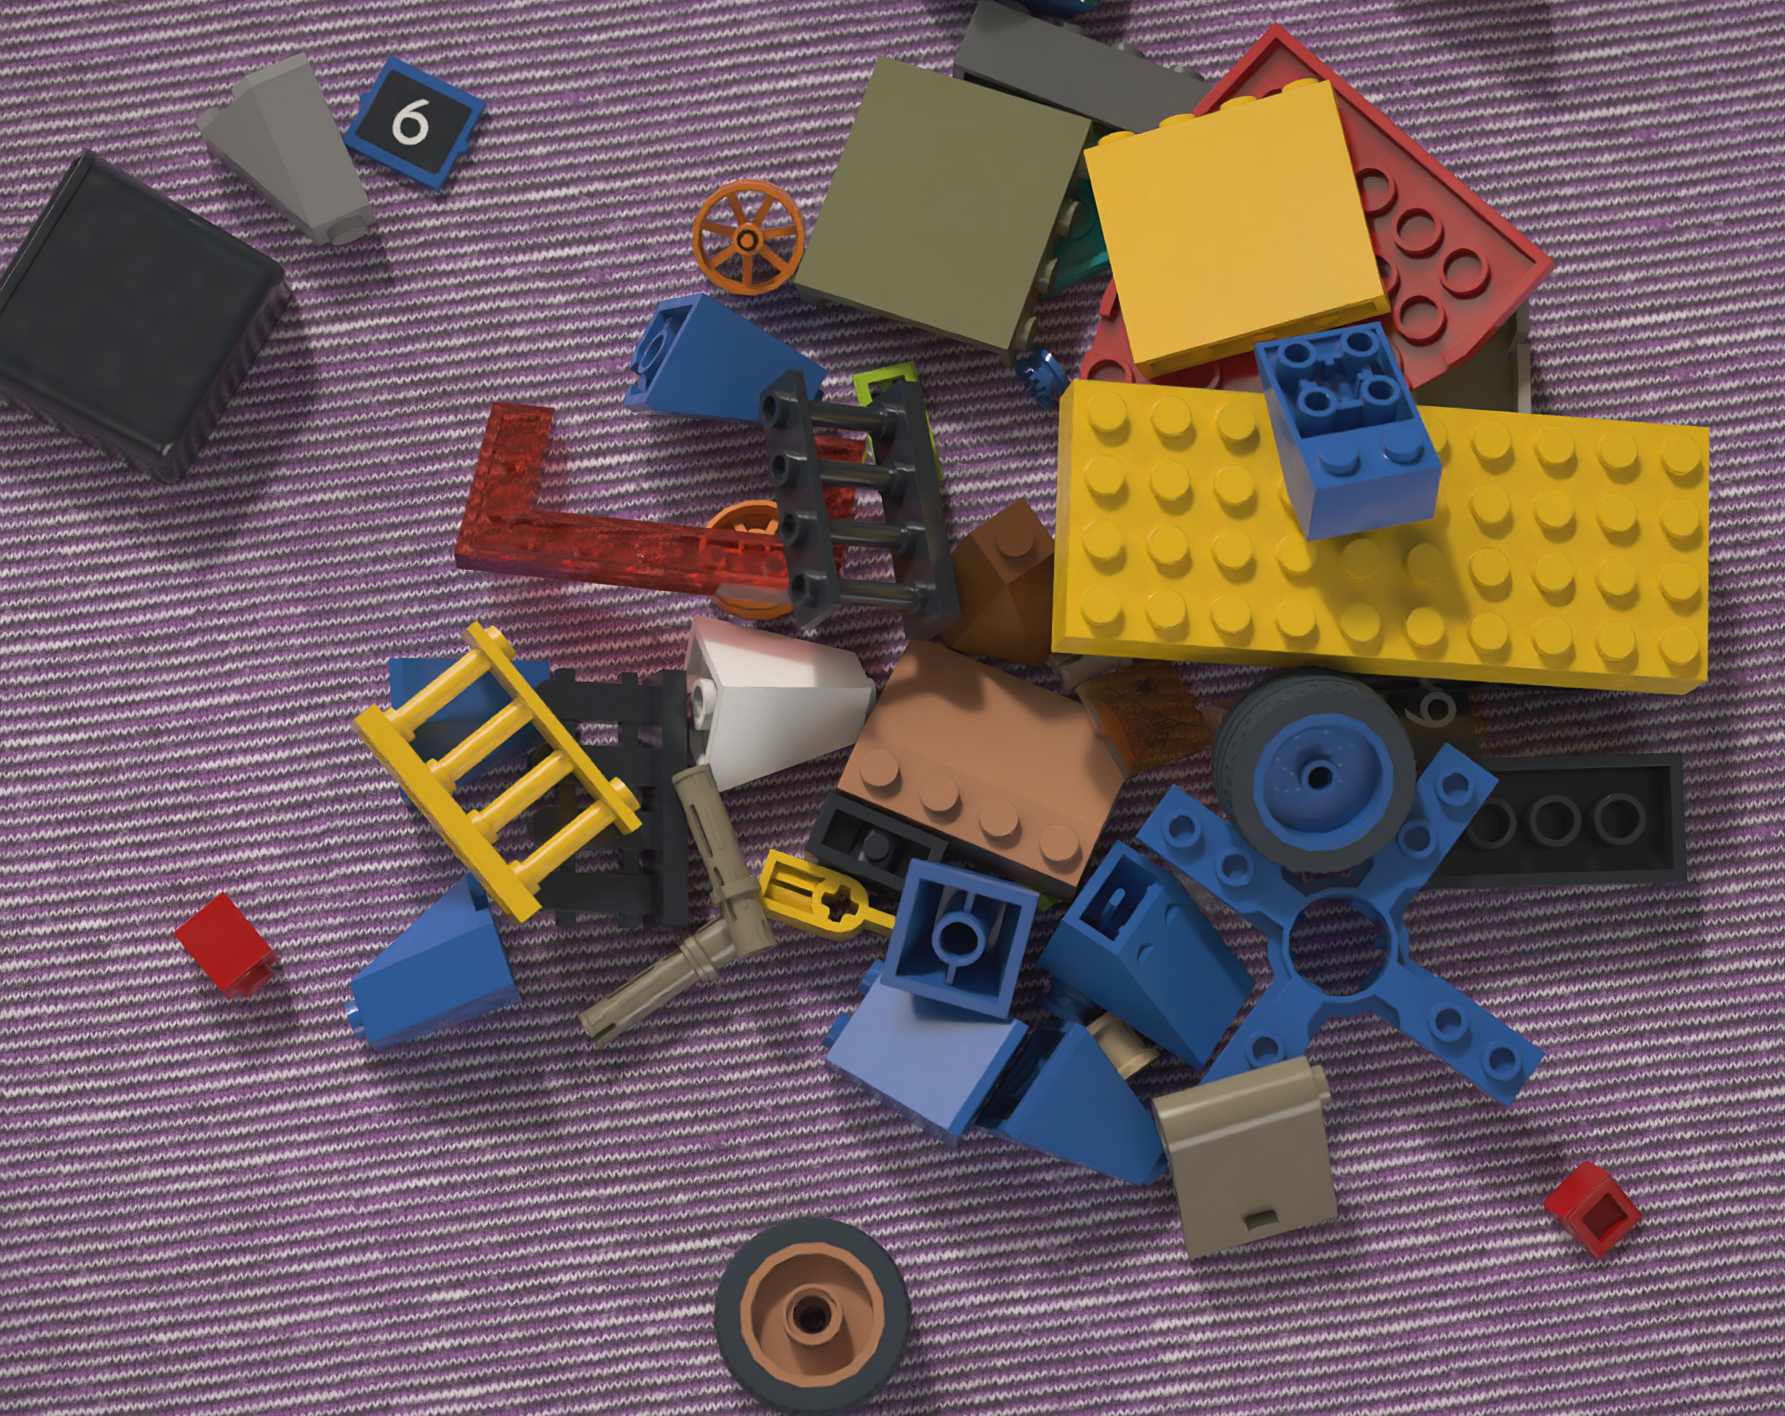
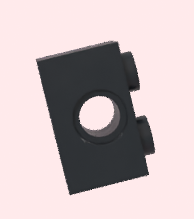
[804,791,949,903]

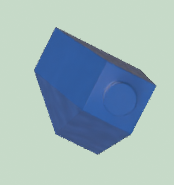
[623,293,828,427]
[389,658,555,809]
[344,873,522,1051]

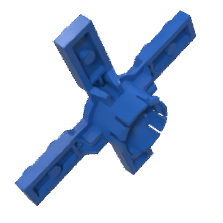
[1134,742,1546,1108]

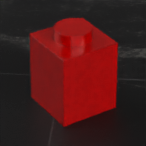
[173,892,280,1000]

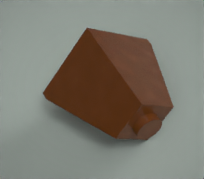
[937,496,1055,668]

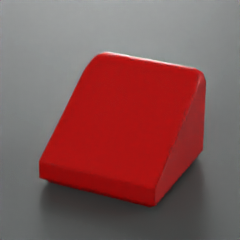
[1542,1161,1643,1261]

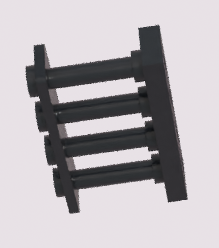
[759,369,962,642]

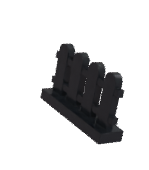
[527,668,688,934]

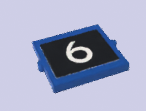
[343,55,487,193]

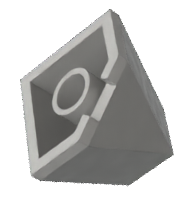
[195,52,376,246]

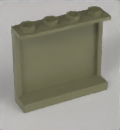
[794,55,1099,368]

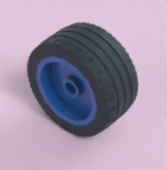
[1211,666,1417,874]

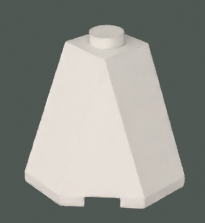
[683,616,876,792]

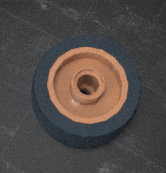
[714,1217,911,1416]

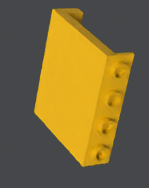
[1083,78,1392,380]

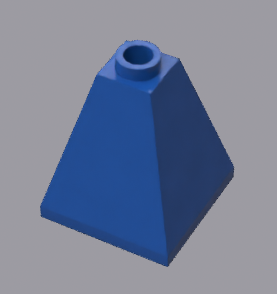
[879,858,1040,1019]
[972,1019,1168,1186]

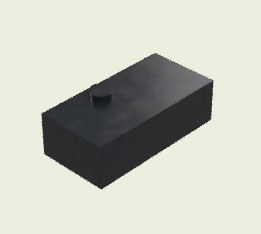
[1415,752,1687,891]

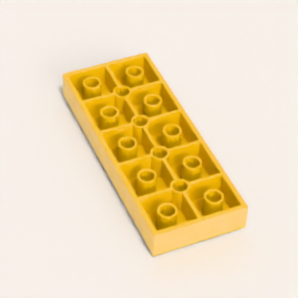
[1051,379,1709,695]

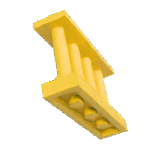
[349,620,643,926]

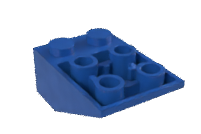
[1254,322,1443,542]
[1036,840,1256,1071]

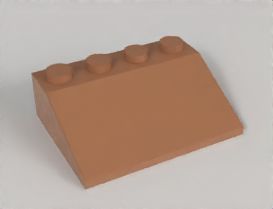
[836,640,1147,904]

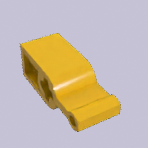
[758,849,896,942]

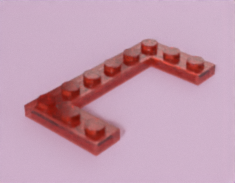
[454,401,867,605]

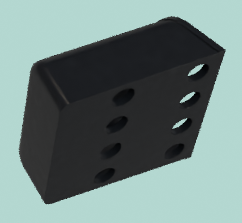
[0,147,293,486]

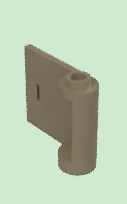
[1151,1055,1338,1260]

